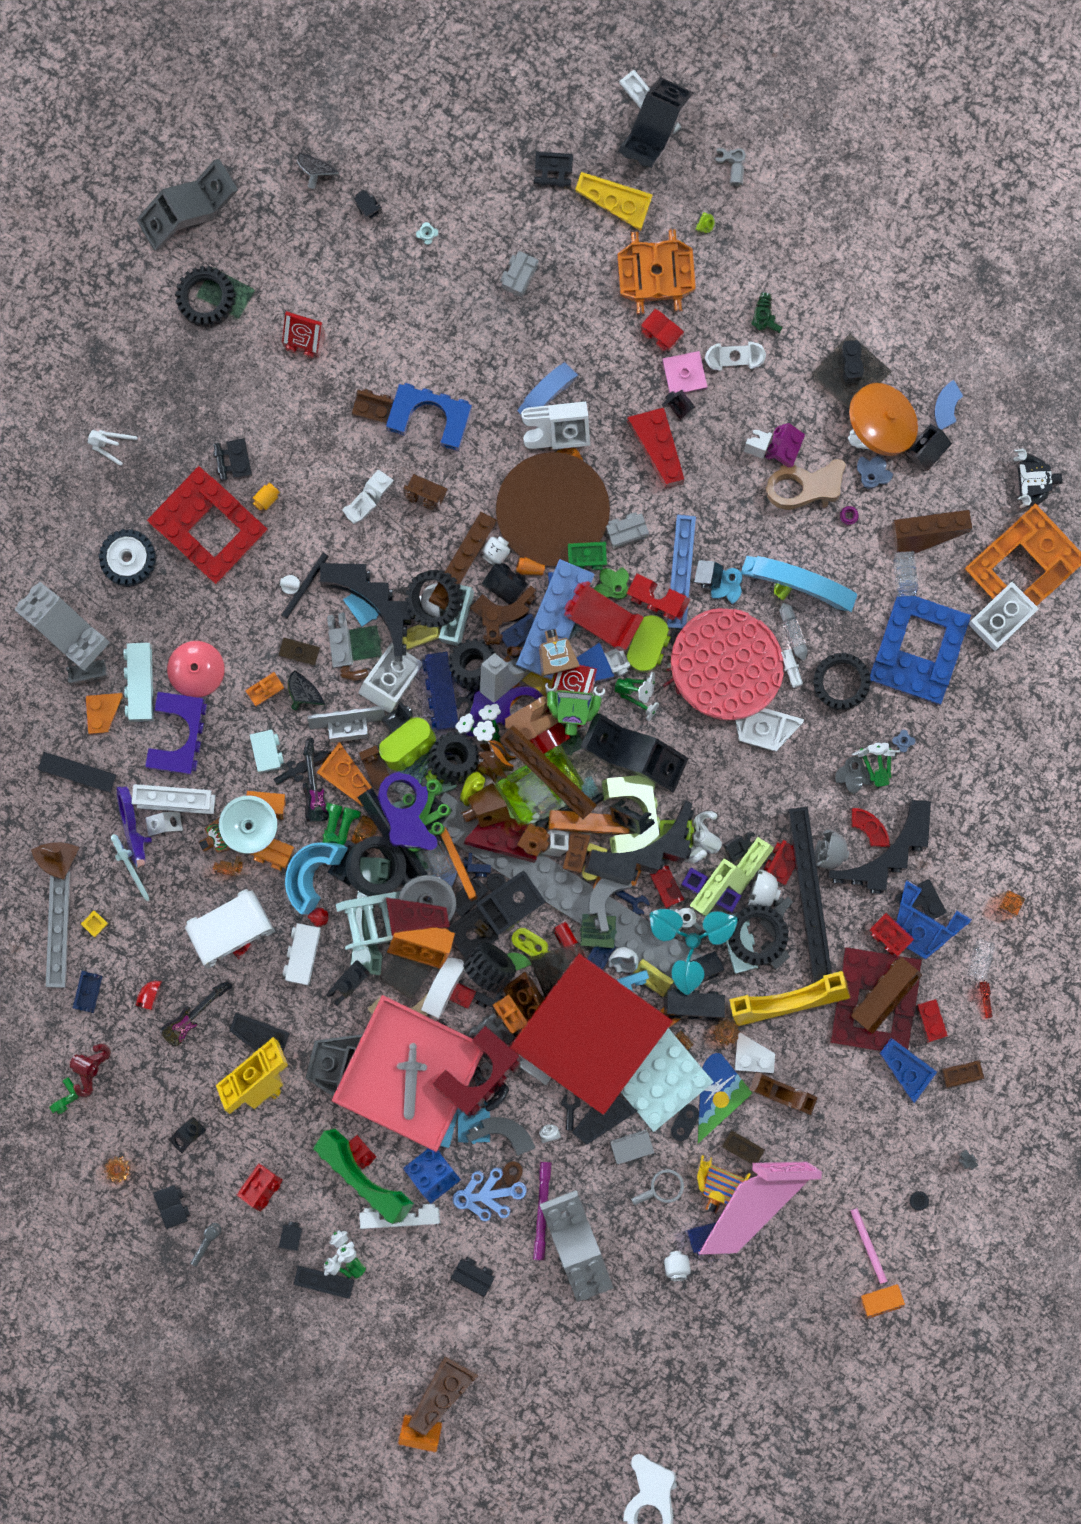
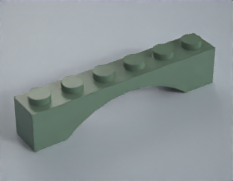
[350,857,391,975]

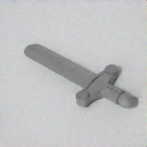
[397,1043,427,1120]

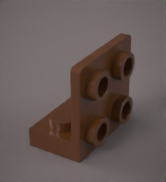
[403,474,448,511]

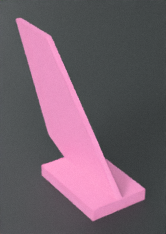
[699,1161,822,1254]

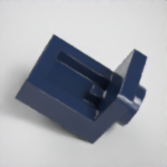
[464,853,491,878]

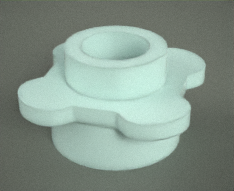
[416,222,438,245]

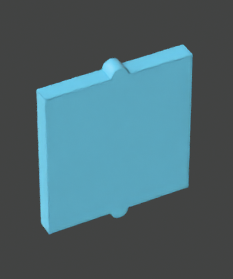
[343,594,379,627]
[458,1108,490,1144]

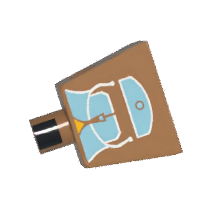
[539,629,579,677]

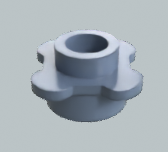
[892,730,915,753]

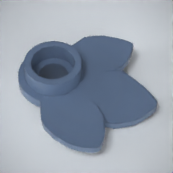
[857,456,893,489]

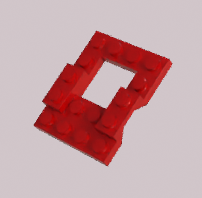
[147,466,268,585]

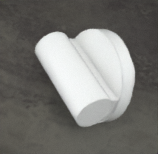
[280,575,300,594]
[539,1124,561,1143]

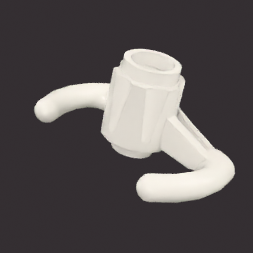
[685,811,722,864]

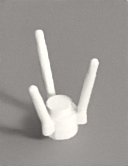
[88,430,138,466]

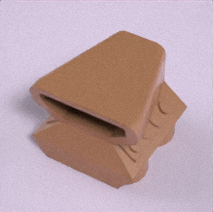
[505,696,559,740]

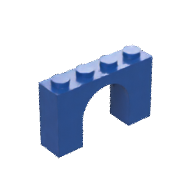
[386,383,472,452]

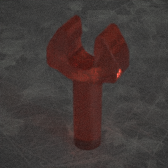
[979,981,993,1018]

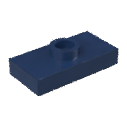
[587,937,616,970]

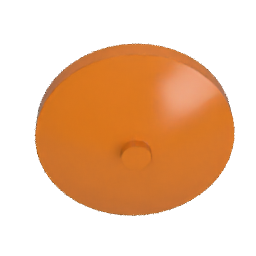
[849,383,918,456]

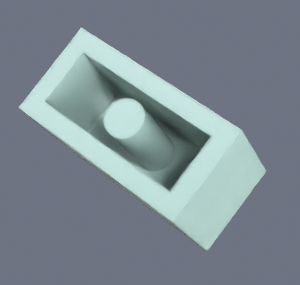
[250,730,284,774]

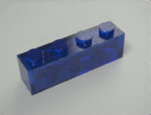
[422,651,459,732]

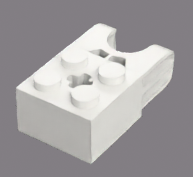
[521,402,590,449]

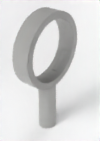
[631,1169,684,1206]

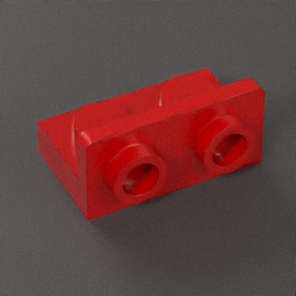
[764,840,796,886]
[870,913,914,956]
[237,1163,283,1212]

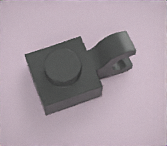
[958,1150,978,1170]

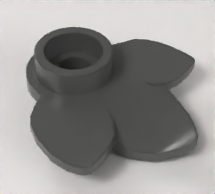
[835,756,873,795]

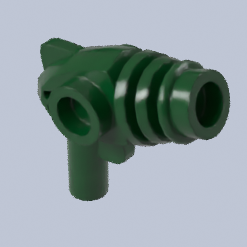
[751,292,783,334]

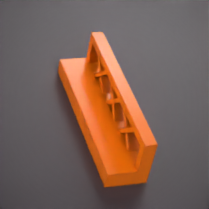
[549,810,629,835]

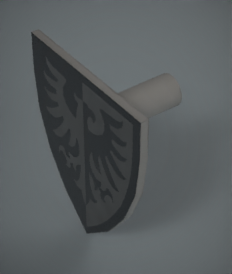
[297,152,339,189]

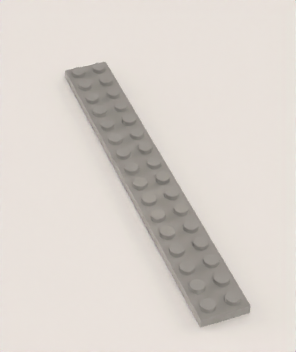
[437,792,702,984]

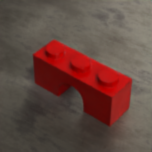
[626,573,691,621]

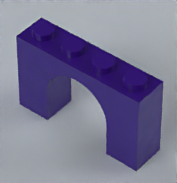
[145,692,207,776]

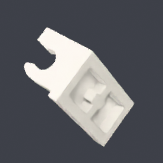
[744,430,772,459]

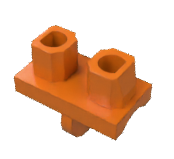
[245,672,285,707]
[493,994,527,1034]

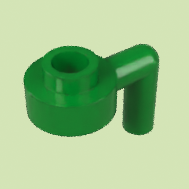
[49,1077,79,1115]

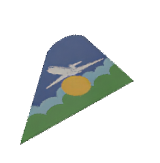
[698,1053,752,1143]

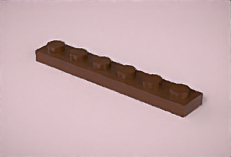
[428,511,497,610]
[499,725,597,820]

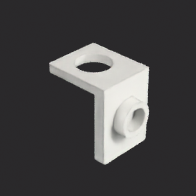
[146,812,183,836]

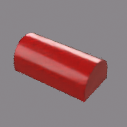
[553,921,585,963]

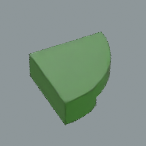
[507,953,531,971]

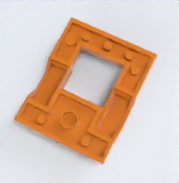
[965,503,1081,606]

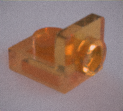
[351,815,378,844]
[213,856,244,877]

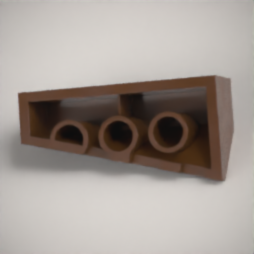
[892,510,972,561]
[503,971,544,1022]

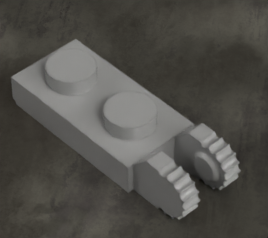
[327,612,353,668]

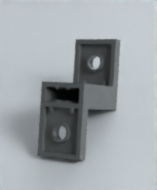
[136,159,238,251]

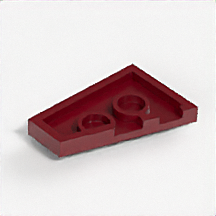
[386,897,449,936]

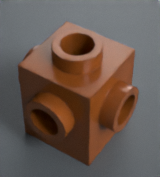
[517,823,550,856]

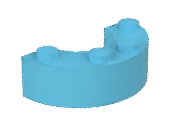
[285,843,348,915]

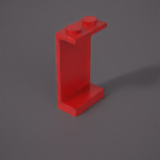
[564,581,644,651]

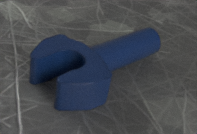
[615,890,650,914]

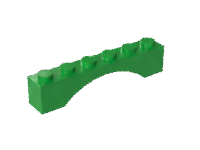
[313,1129,414,1224]

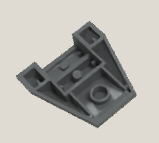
[305,1034,363,1096]

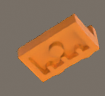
[398,1415,442,1453]

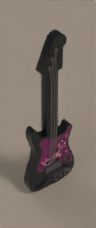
[302,737,329,822]
[160,981,232,1047]

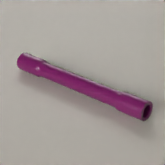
[533,1162,552,1260]

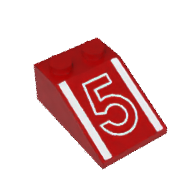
[282,311,326,358]
[547,664,597,728]

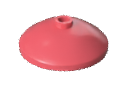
[167,641,225,698]

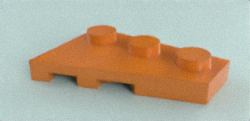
[317,742,372,807]

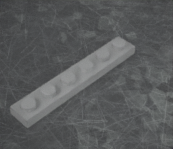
[46,872,71,988]

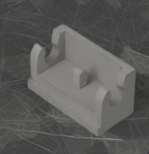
[610,1129,654,1165]

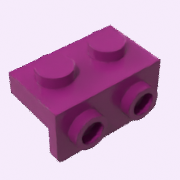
[765,423,805,468]

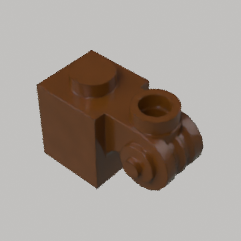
[482,605,503,645]

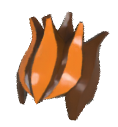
[476,740,517,783]

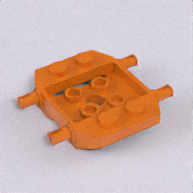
[617,229,696,315]

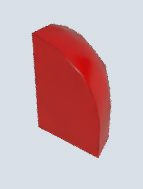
[135,980,162,1010]

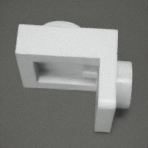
[363,470,394,504]
[342,491,377,524]
[604,649,631,676]

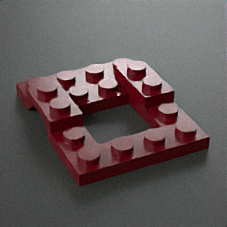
[830,947,922,1051]

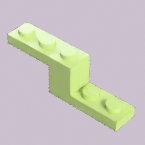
[690,837,774,916]

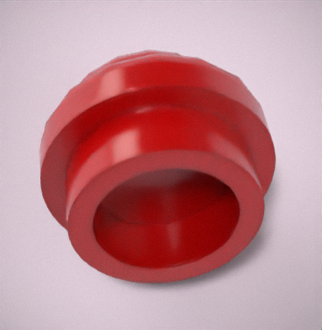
[308,907,329,927]

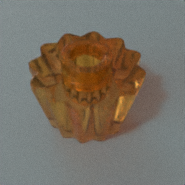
[713,1019,740,1046]
[104,1156,131,1183]

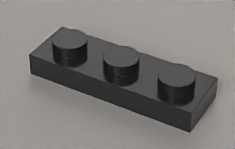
[293,1265,355,1299]

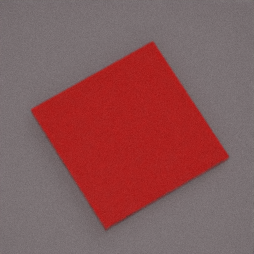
[509,953,673,1115]

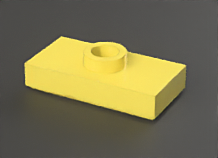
[403,624,440,650]
[632,959,674,997]

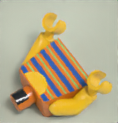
[697,1155,751,1213]

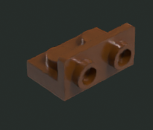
[351,389,394,425]

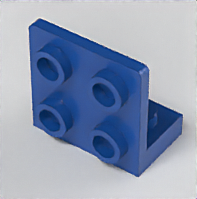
[403,1148,461,1204]

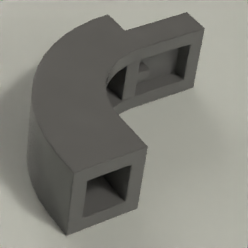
[466,1117,535,1156]

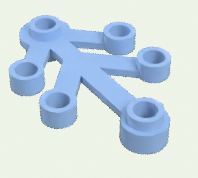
[453,1167,527,1221]

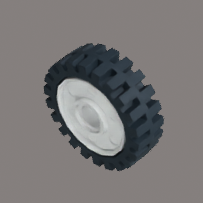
[99,529,156,587]

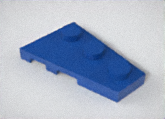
[880,1038,937,1103]

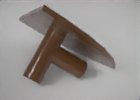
[31,842,80,880]

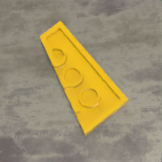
[575,172,653,231]

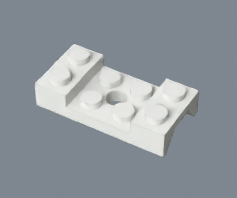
[359,1204,440,1229]

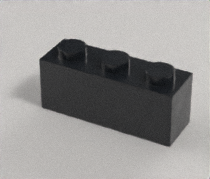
[664,989,725,1022]

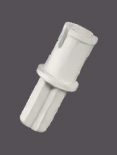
[781,649,803,688]

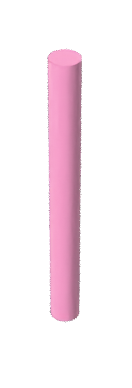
[850,1208,887,1284]

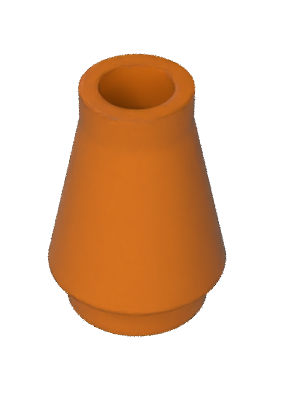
[516,556,545,576]

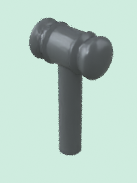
[190,1223,222,1267]

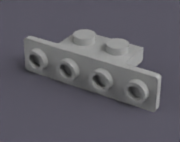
[308,706,385,743]

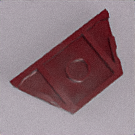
[463,818,537,863]

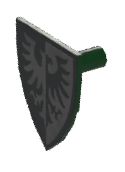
[287,670,325,711]

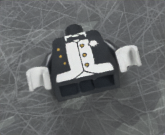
[1014,449,1062,508]

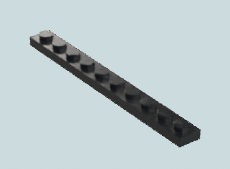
[788,806,832,983]

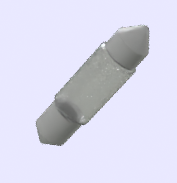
[779,603,808,660]

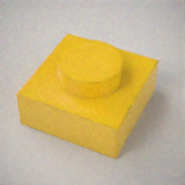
[81,910,109,938]

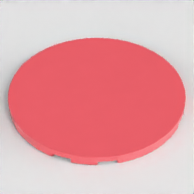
[671,608,784,720]

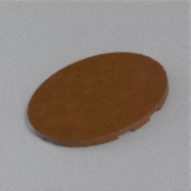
[496,452,610,567]

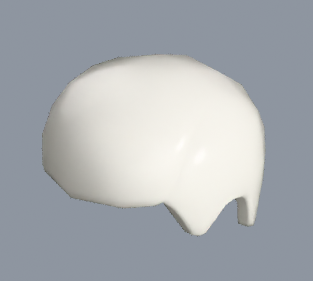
[608,947,639,973]

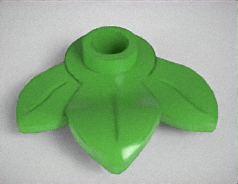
[593,567,629,600]

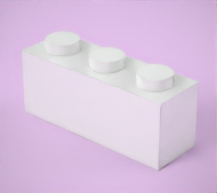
[283,923,321,986]

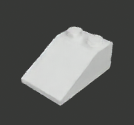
[968,582,1039,651]
[358,642,423,713]

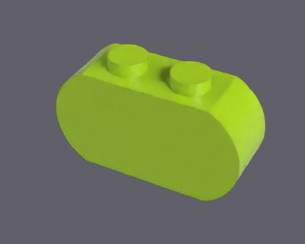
[626,615,670,673]
[379,717,436,771]

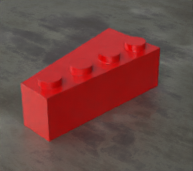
[627,407,685,489]

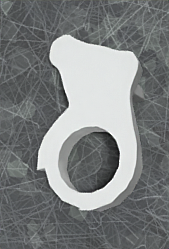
[623,1454,677,1524]

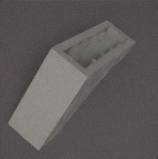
[480,653,531,703]

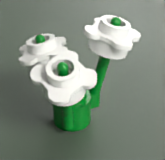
[324,1230,366,1279]

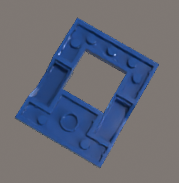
[870,590,971,705]

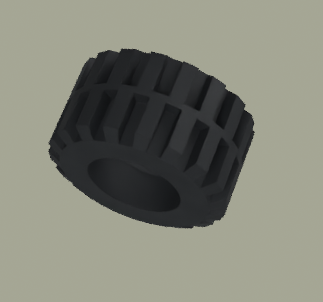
[448,638,495,691]
[427,732,479,785]
[463,942,516,993]

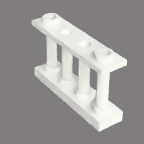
[132,784,216,814]

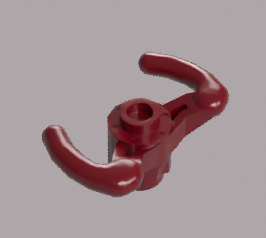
[70,1043,111,1098]

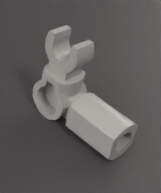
[716,148,746,186]

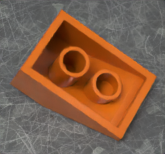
[387,928,455,969]

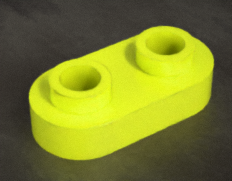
[460,772,485,806]
[512,928,548,959]

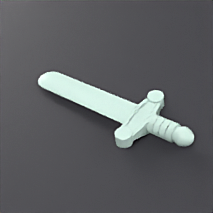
[111,834,149,901]

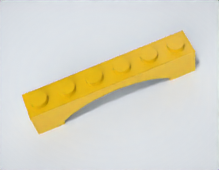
[729,971,850,1026]

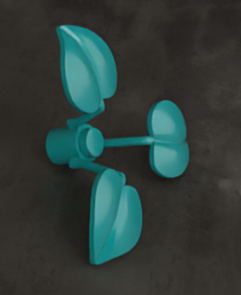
[649,909,738,995]

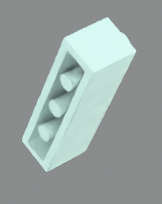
[124,643,154,722]

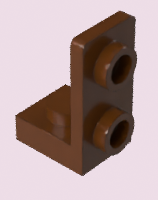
[359,745,389,790]

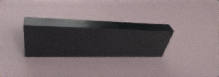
[38,752,117,793]

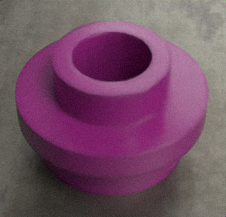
[840,506,859,525]

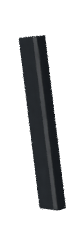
[358,788,428,880]

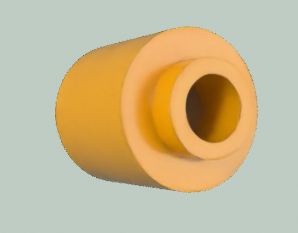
[252,483,280,511]

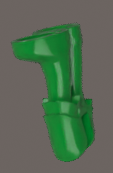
[322,803,361,846]

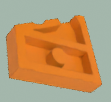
[86,693,123,735]

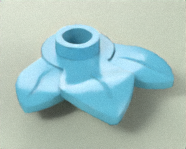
[711,568,742,604]

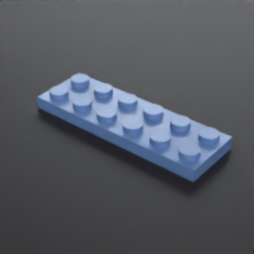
[516,559,595,680]

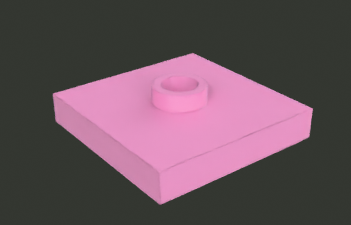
[662,351,707,393]

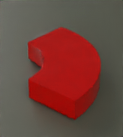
[851,808,890,847]

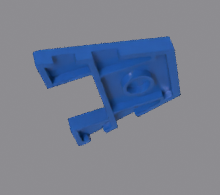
[896,880,972,959]

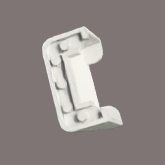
[185,889,275,969]

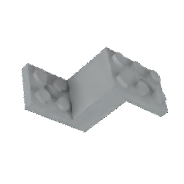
[14,582,110,670]
[540,1190,614,1302]

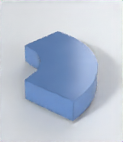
[934,380,963,430]

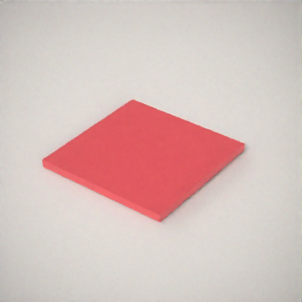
[331,995,484,1152]

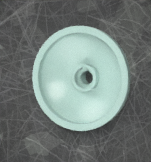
[219,796,277,854]

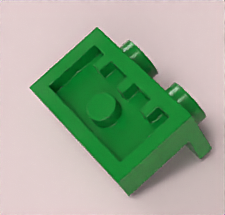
[568,542,607,570]

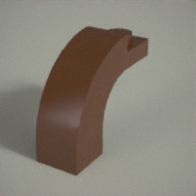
[470,585,537,625]
[749,1072,818,1115]

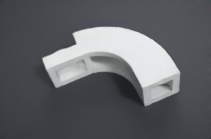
[421,957,466,1018]

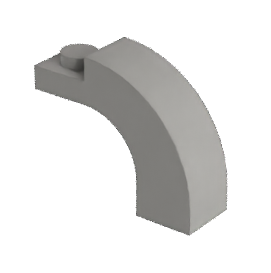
[588,878,632,934]

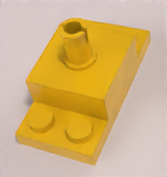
[216,1037,288,1114]

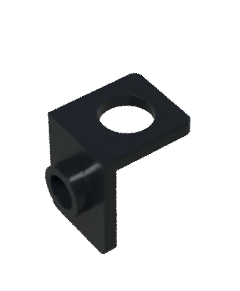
[169,1117,206,1154]

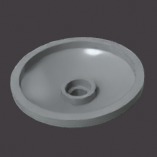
[398,875,456,921]

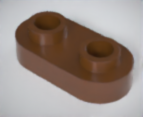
[494,1162,523,1198]

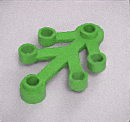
[403,779,451,852]

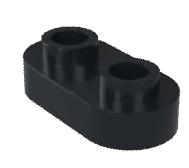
[671,1104,699,1141]

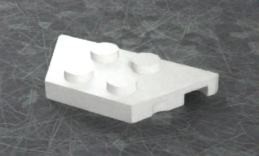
[735,708,804,752]

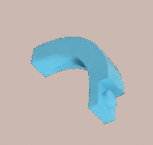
[741,556,858,612]

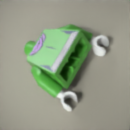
[545,682,605,735]

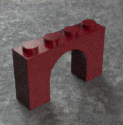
[433,1026,521,1118]

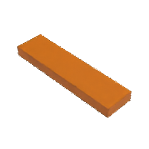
[438,827,478,902]

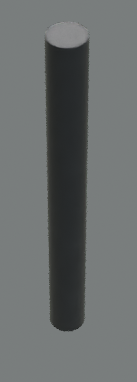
[281,552,329,619]

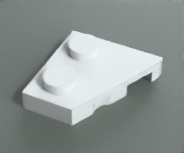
[735,1033,775,1073]

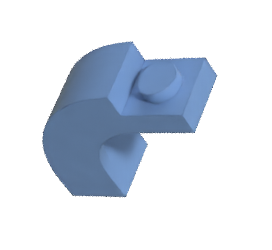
[517,362,578,414]

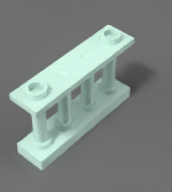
[336,891,401,952]

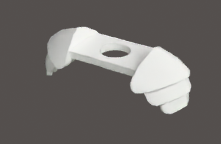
[705,342,766,371]

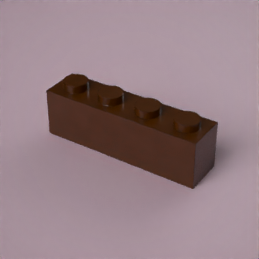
[851,957,923,1035]

